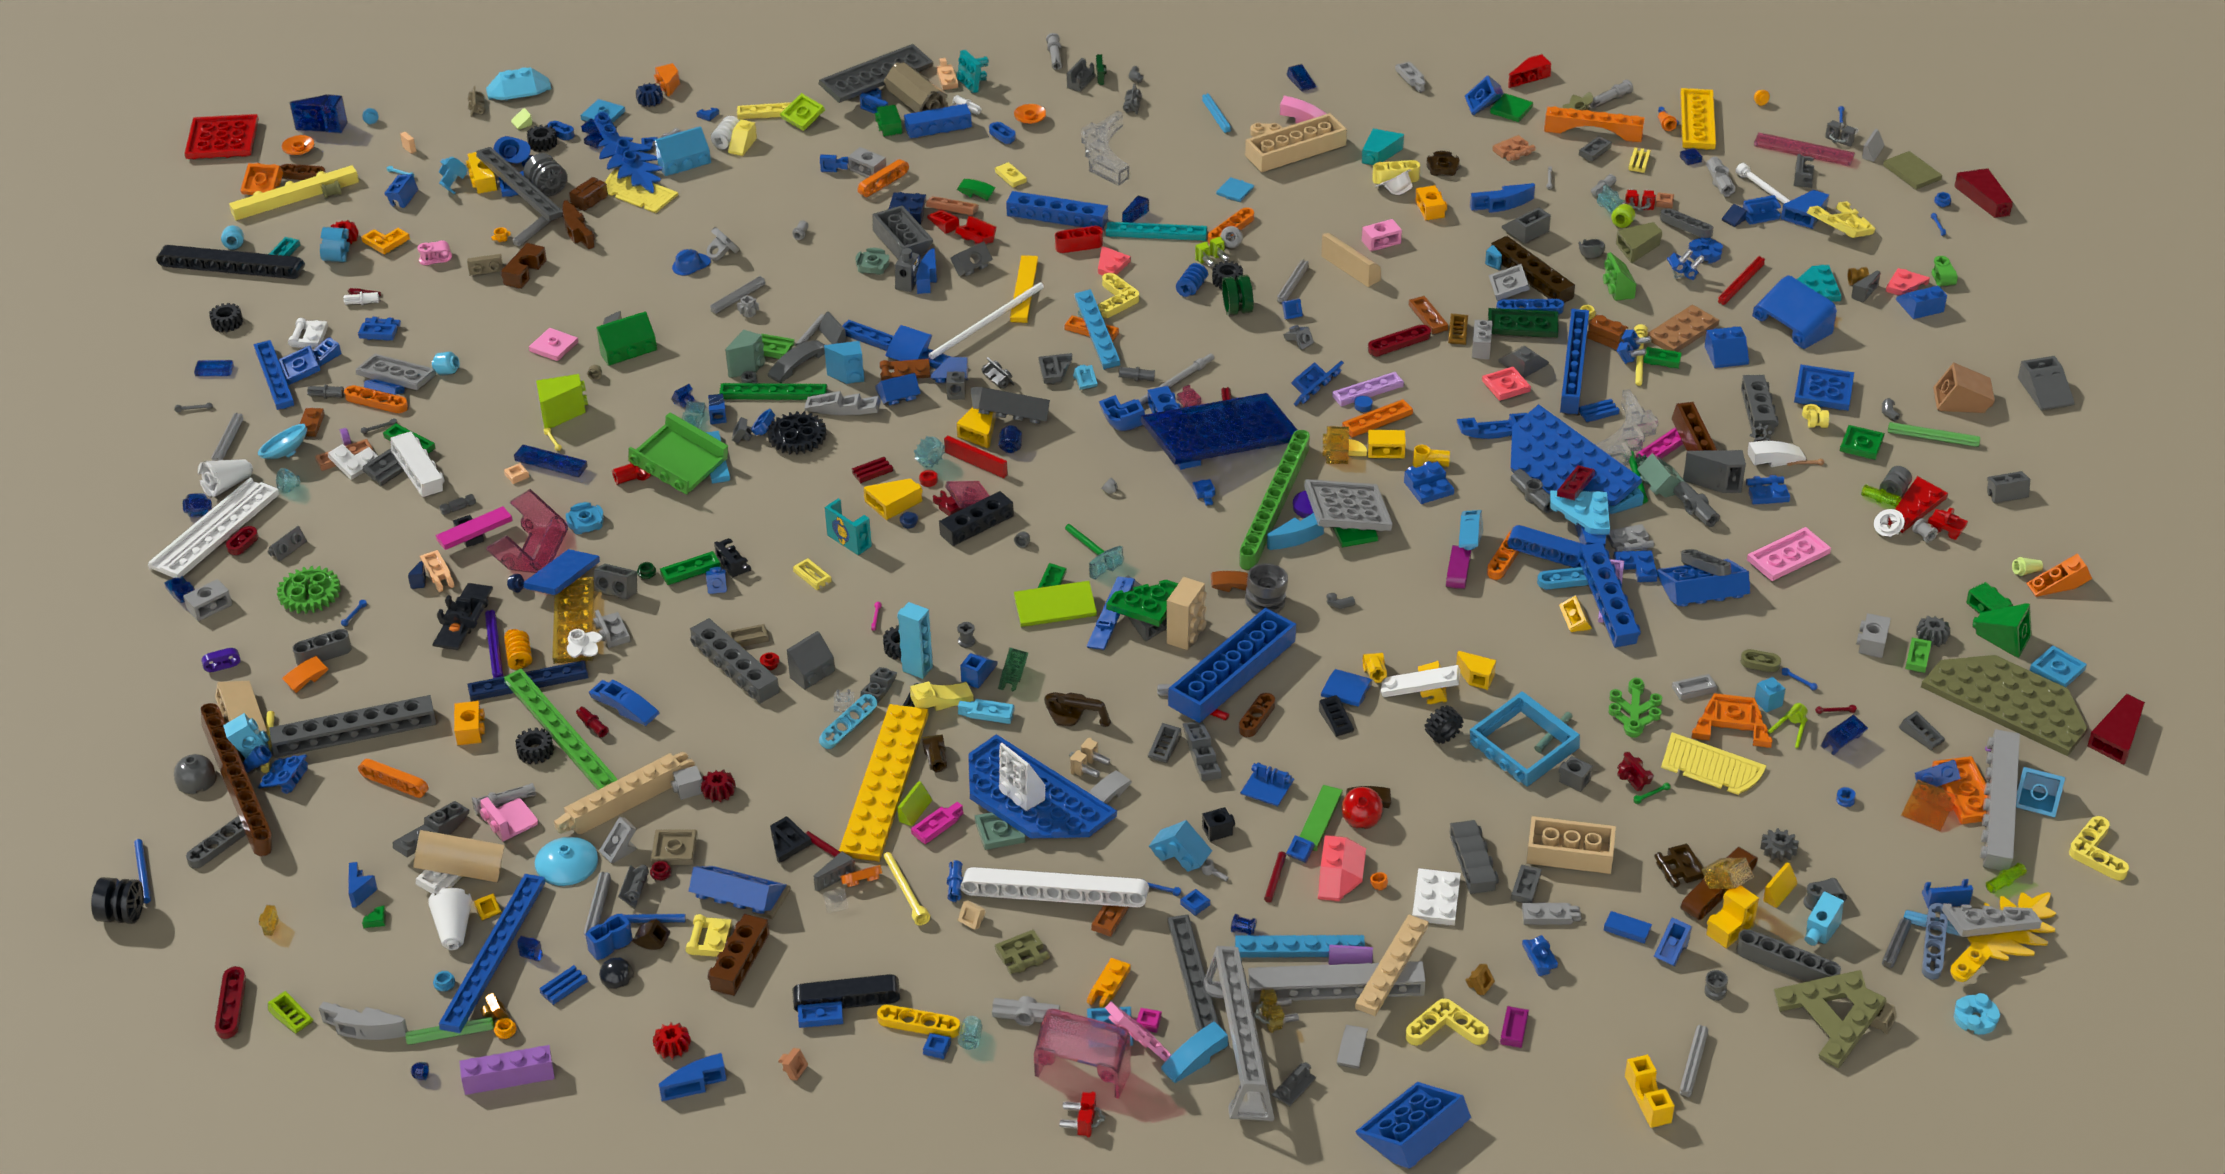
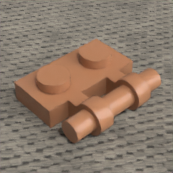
[1493,135,1536,161]

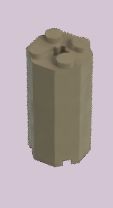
[884,62,948,112]

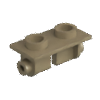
[467,86,485,117]

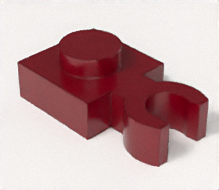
[933,490,965,516]

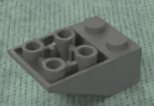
[2018,356,2075,411]
[1683,450,1746,493]

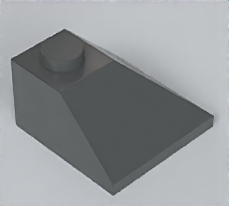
[1498,345,1549,378]

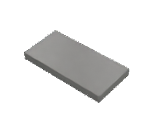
[356,354,436,390]

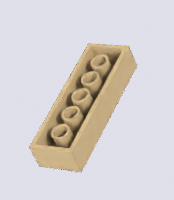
[1245,113,1347,172]

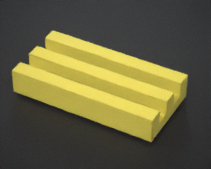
[1628,148,1651,173]
[793,558,832,590]

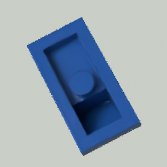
[348,862,377,908]
[1654,917,1692,966]

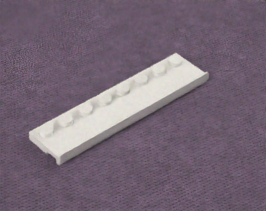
[148,478,280,580]

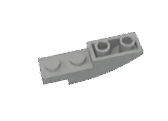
[319,1002,408,1040]

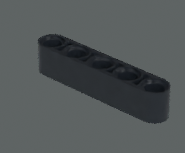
[792,974,900,1012]

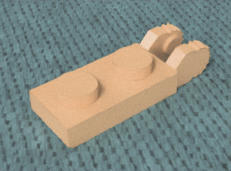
[420,550,455,592]

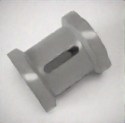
[1912,518,1938,543]

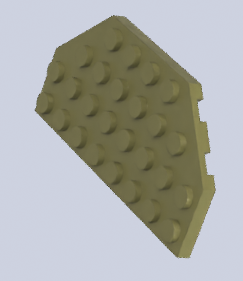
[1921,655,2087,756]

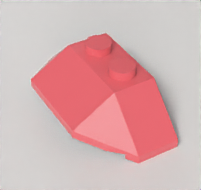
[1318,835,1366,901]

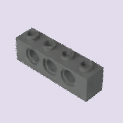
[1741,375,1778,435]

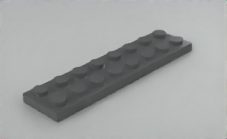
[819,44,933,103]

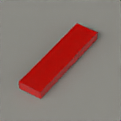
[944,435,1008,478]

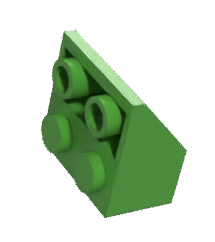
[1603,252,1636,301]

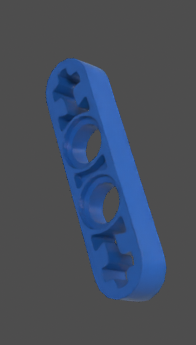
[1496,299,1564,315]

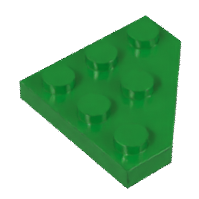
[1106,580,1179,627]

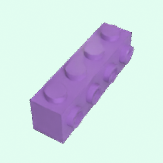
[460,1045,555,1095]

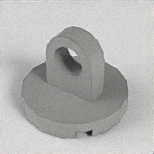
[706,227,740,260]

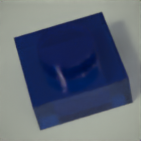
[1680,148,1702,165]
[517,936,543,961]

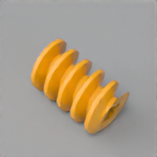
[504,629,532,670]

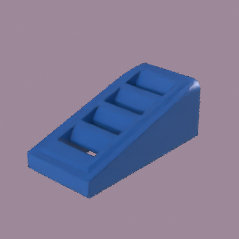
[313,337,342,366]

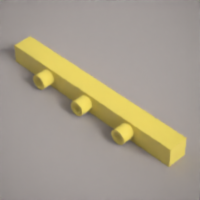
[229,165,359,220]

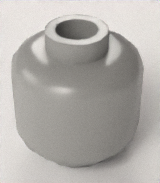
[1220,226,1243,248]

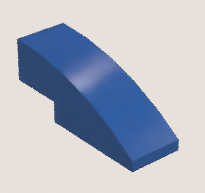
[916,248,937,294]
[659,1053,727,1101]

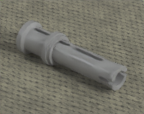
[1046,33,1062,70]
[1590,79,1633,108]
[472,783,536,815]

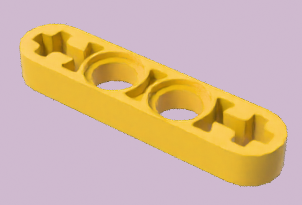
[877,1005,961,1038]

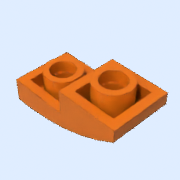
[282,656,329,693]

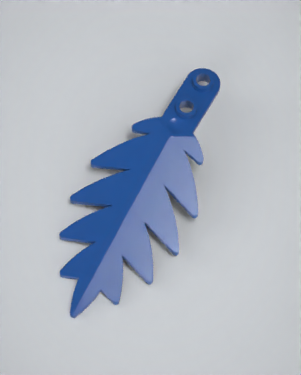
[594,112,663,193]

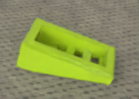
[268,991,313,1034]

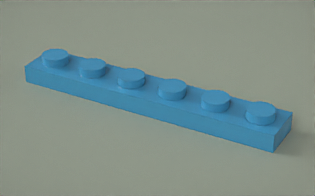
[1074,289,1120,370]
[1235,935,1365,958]

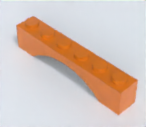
[1544,106,1645,143]

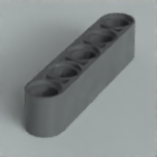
[1736,929,1841,982]

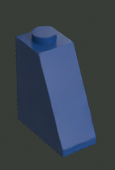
[1781,190,1829,229]

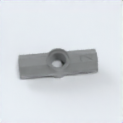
[1706,156,1735,197]
[992,996,1060,1026]

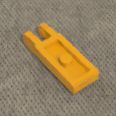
[1087,958,1131,1008]

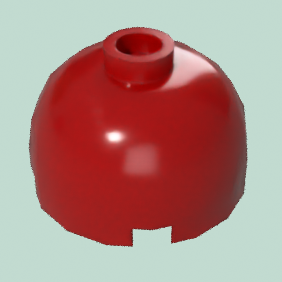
[1342,787,1383,829]

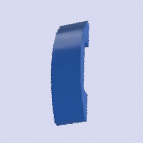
[1457,413,1527,439]

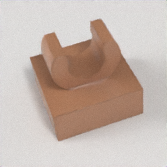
[778,1048,808,1080]

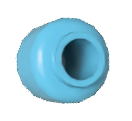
[221,225,244,250]
[432,352,460,375]

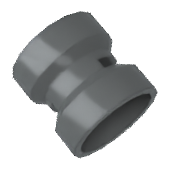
[1704,970,1728,1001]

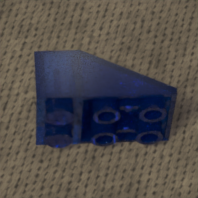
[290,95,348,133]

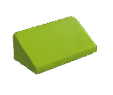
[898,781,932,826]

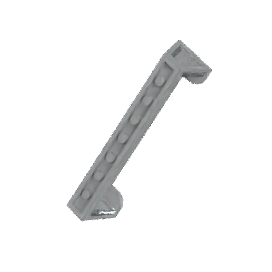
[1204,946,1274,1121]

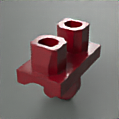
[1617,752,1654,791]

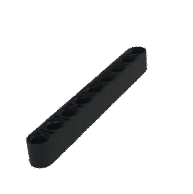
[156,245,305,279]

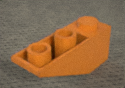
[2026,554,2092,597]

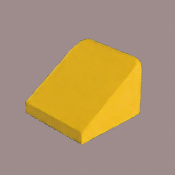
[473,893,502,921]

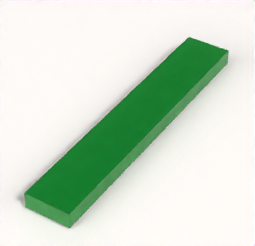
[719,383,828,400]

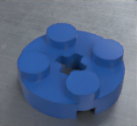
[1688,237,1723,263]

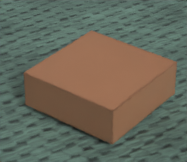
[1655,192,1674,209]

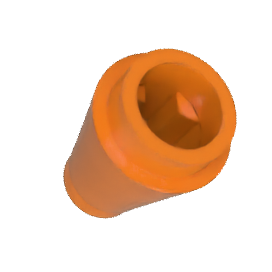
[1658,111,1677,131]

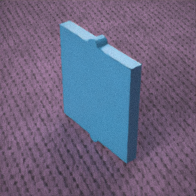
[1216,177,1254,202]

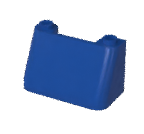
[1752,275,1837,349]

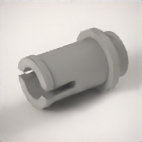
[792,220,809,240]

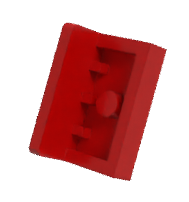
[955,216,997,245]

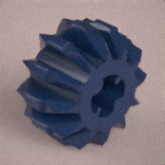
[636,83,663,107]

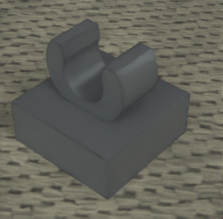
[732,417,752,443]

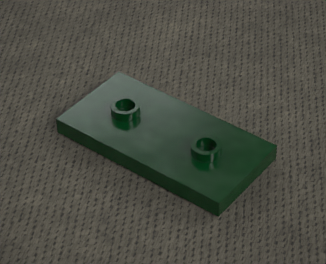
[1488,308,1558,338]

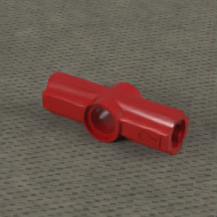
[612,462,651,485]

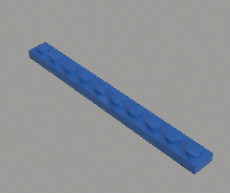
[439,874,545,1033]

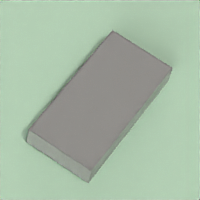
[1672,674,1717,700]

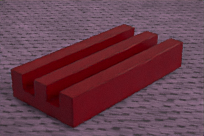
[852,456,893,483]

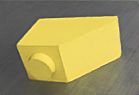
[728,120,757,156]

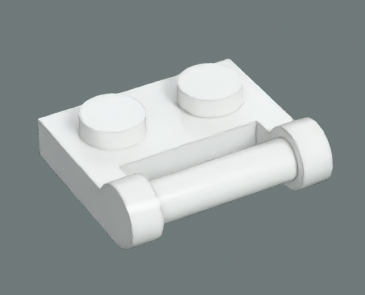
[288,318,328,348]

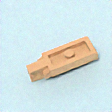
[937,58,958,90]

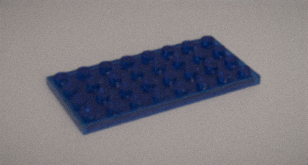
[1141,393,1297,465]

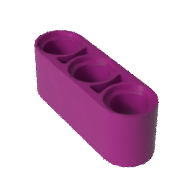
[1446,545,1471,589]

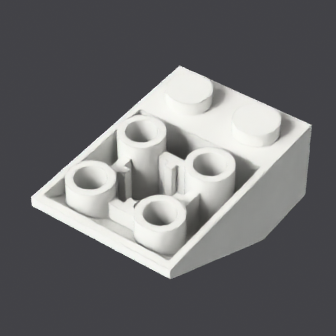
[999,743,1045,811]

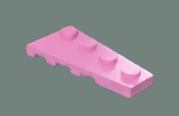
[1105,1002,1171,1062]

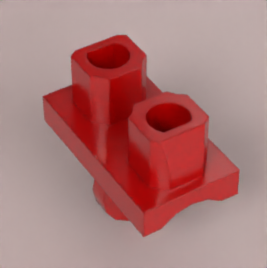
[1928,507,1968,540]

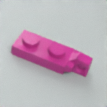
[911,802,964,845]

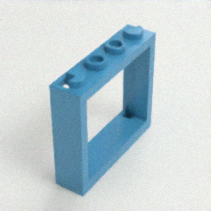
[1470,691,1580,787]

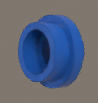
[1934,192,1952,207]

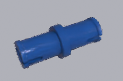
[947,860,963,902]

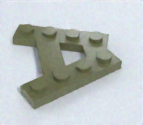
[1774,970,1886,1069]

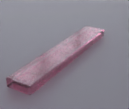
[1754,132,1855,166]

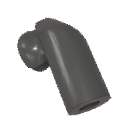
[1882,398,1900,421]

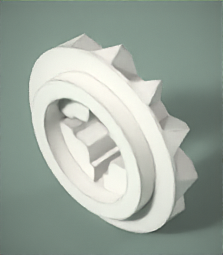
[1874,509,1905,538]

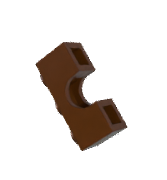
[501,243,547,289]

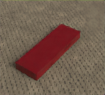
[1557,465,1595,501]

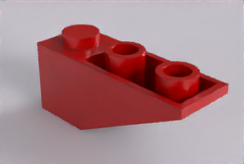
[1508,54,1552,88]

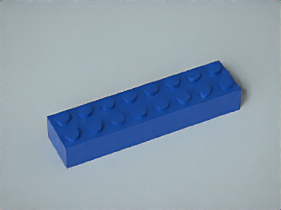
[1168,608,1296,723]

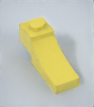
[910,681,974,711]

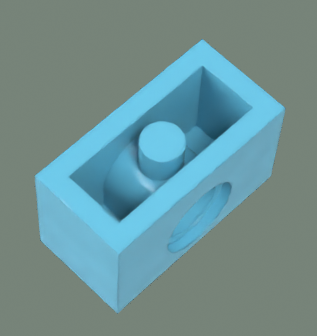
[224,713,270,759]

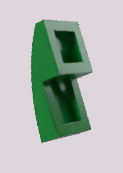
[957,179,996,201]

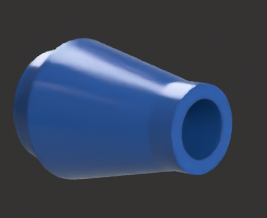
[242,745,272,773]

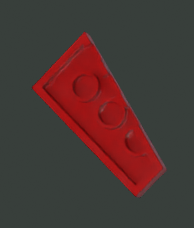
[1888,476,1948,533]

